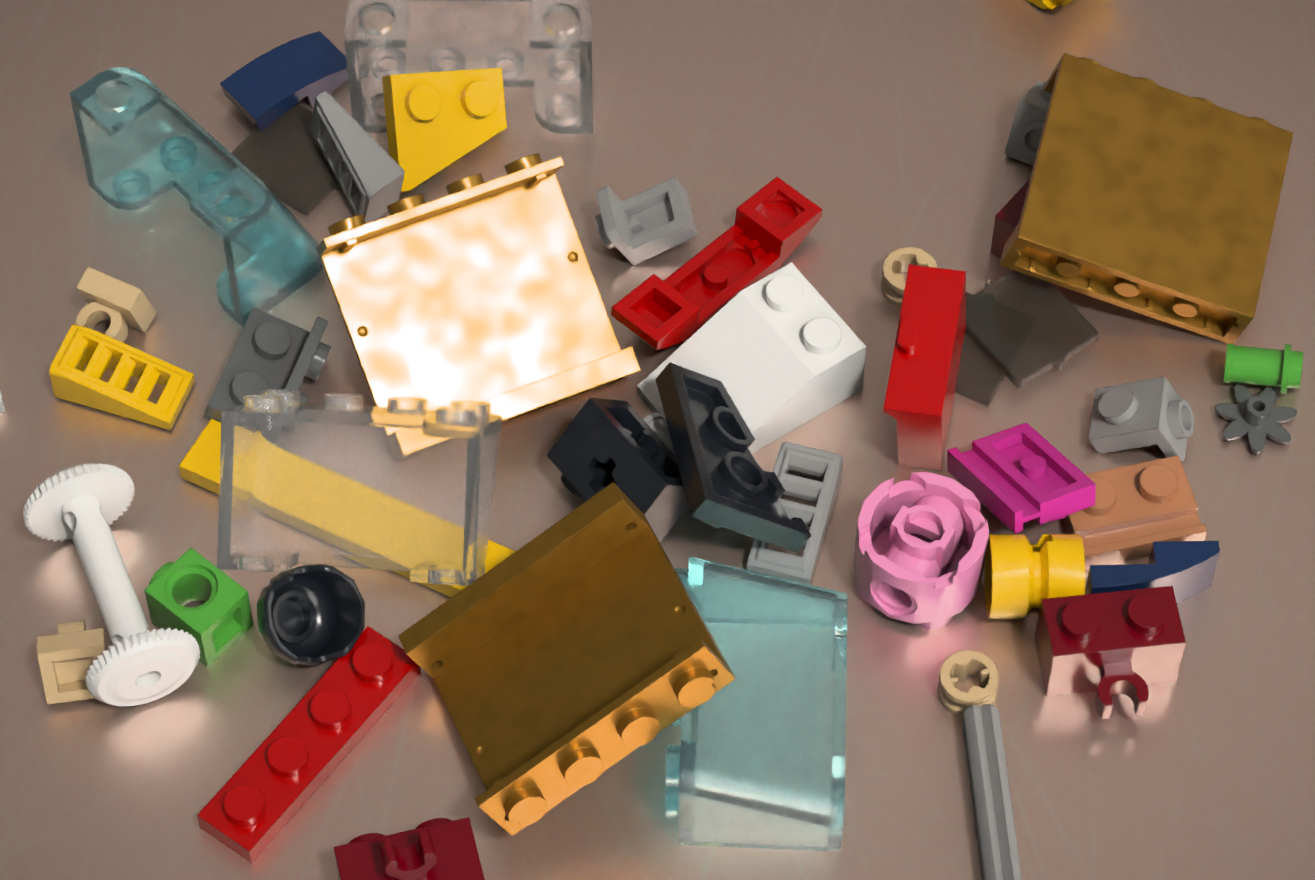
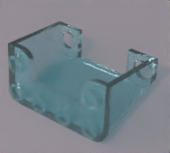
[70,67,323,327]
[665,556,848,851]

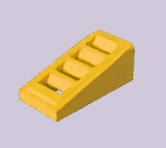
[49,324,195,431]

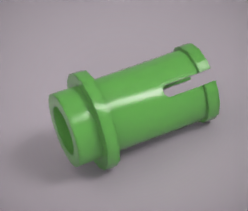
[1224,343,1303,394]

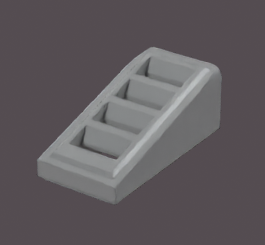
[310,91,405,224]
[747,442,843,586]

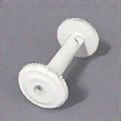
[23,463,200,706]

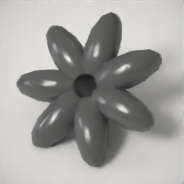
[1215,384,1298,454]

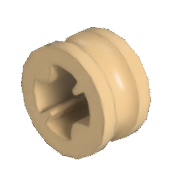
[881,247,938,308]
[937,650,1000,718]

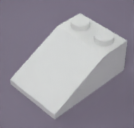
[637,262,866,454]

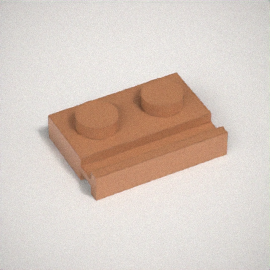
[1062,455,1207,569]

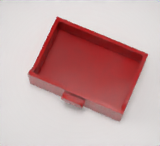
[883,264,966,470]

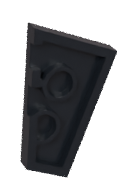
[655,362,812,553]

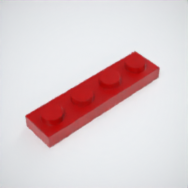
[197,626,421,864]

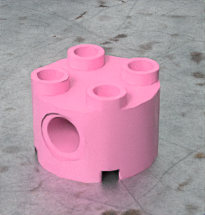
[853,472,989,629]

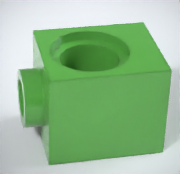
[144,547,254,668]

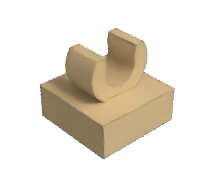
[76,267,157,343]
[36,619,107,705]

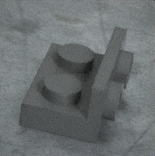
[203,307,332,446]

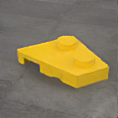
[382,68,507,192]

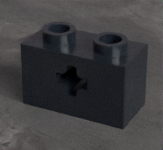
[547,398,689,542]

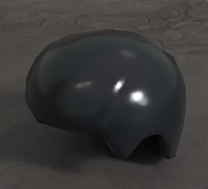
[257,564,365,665]

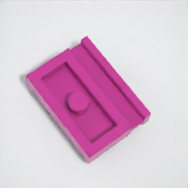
[947,422,1096,534]

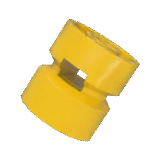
[984,534,1085,619]

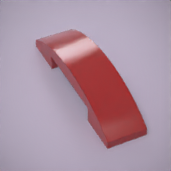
[611,177,823,350]

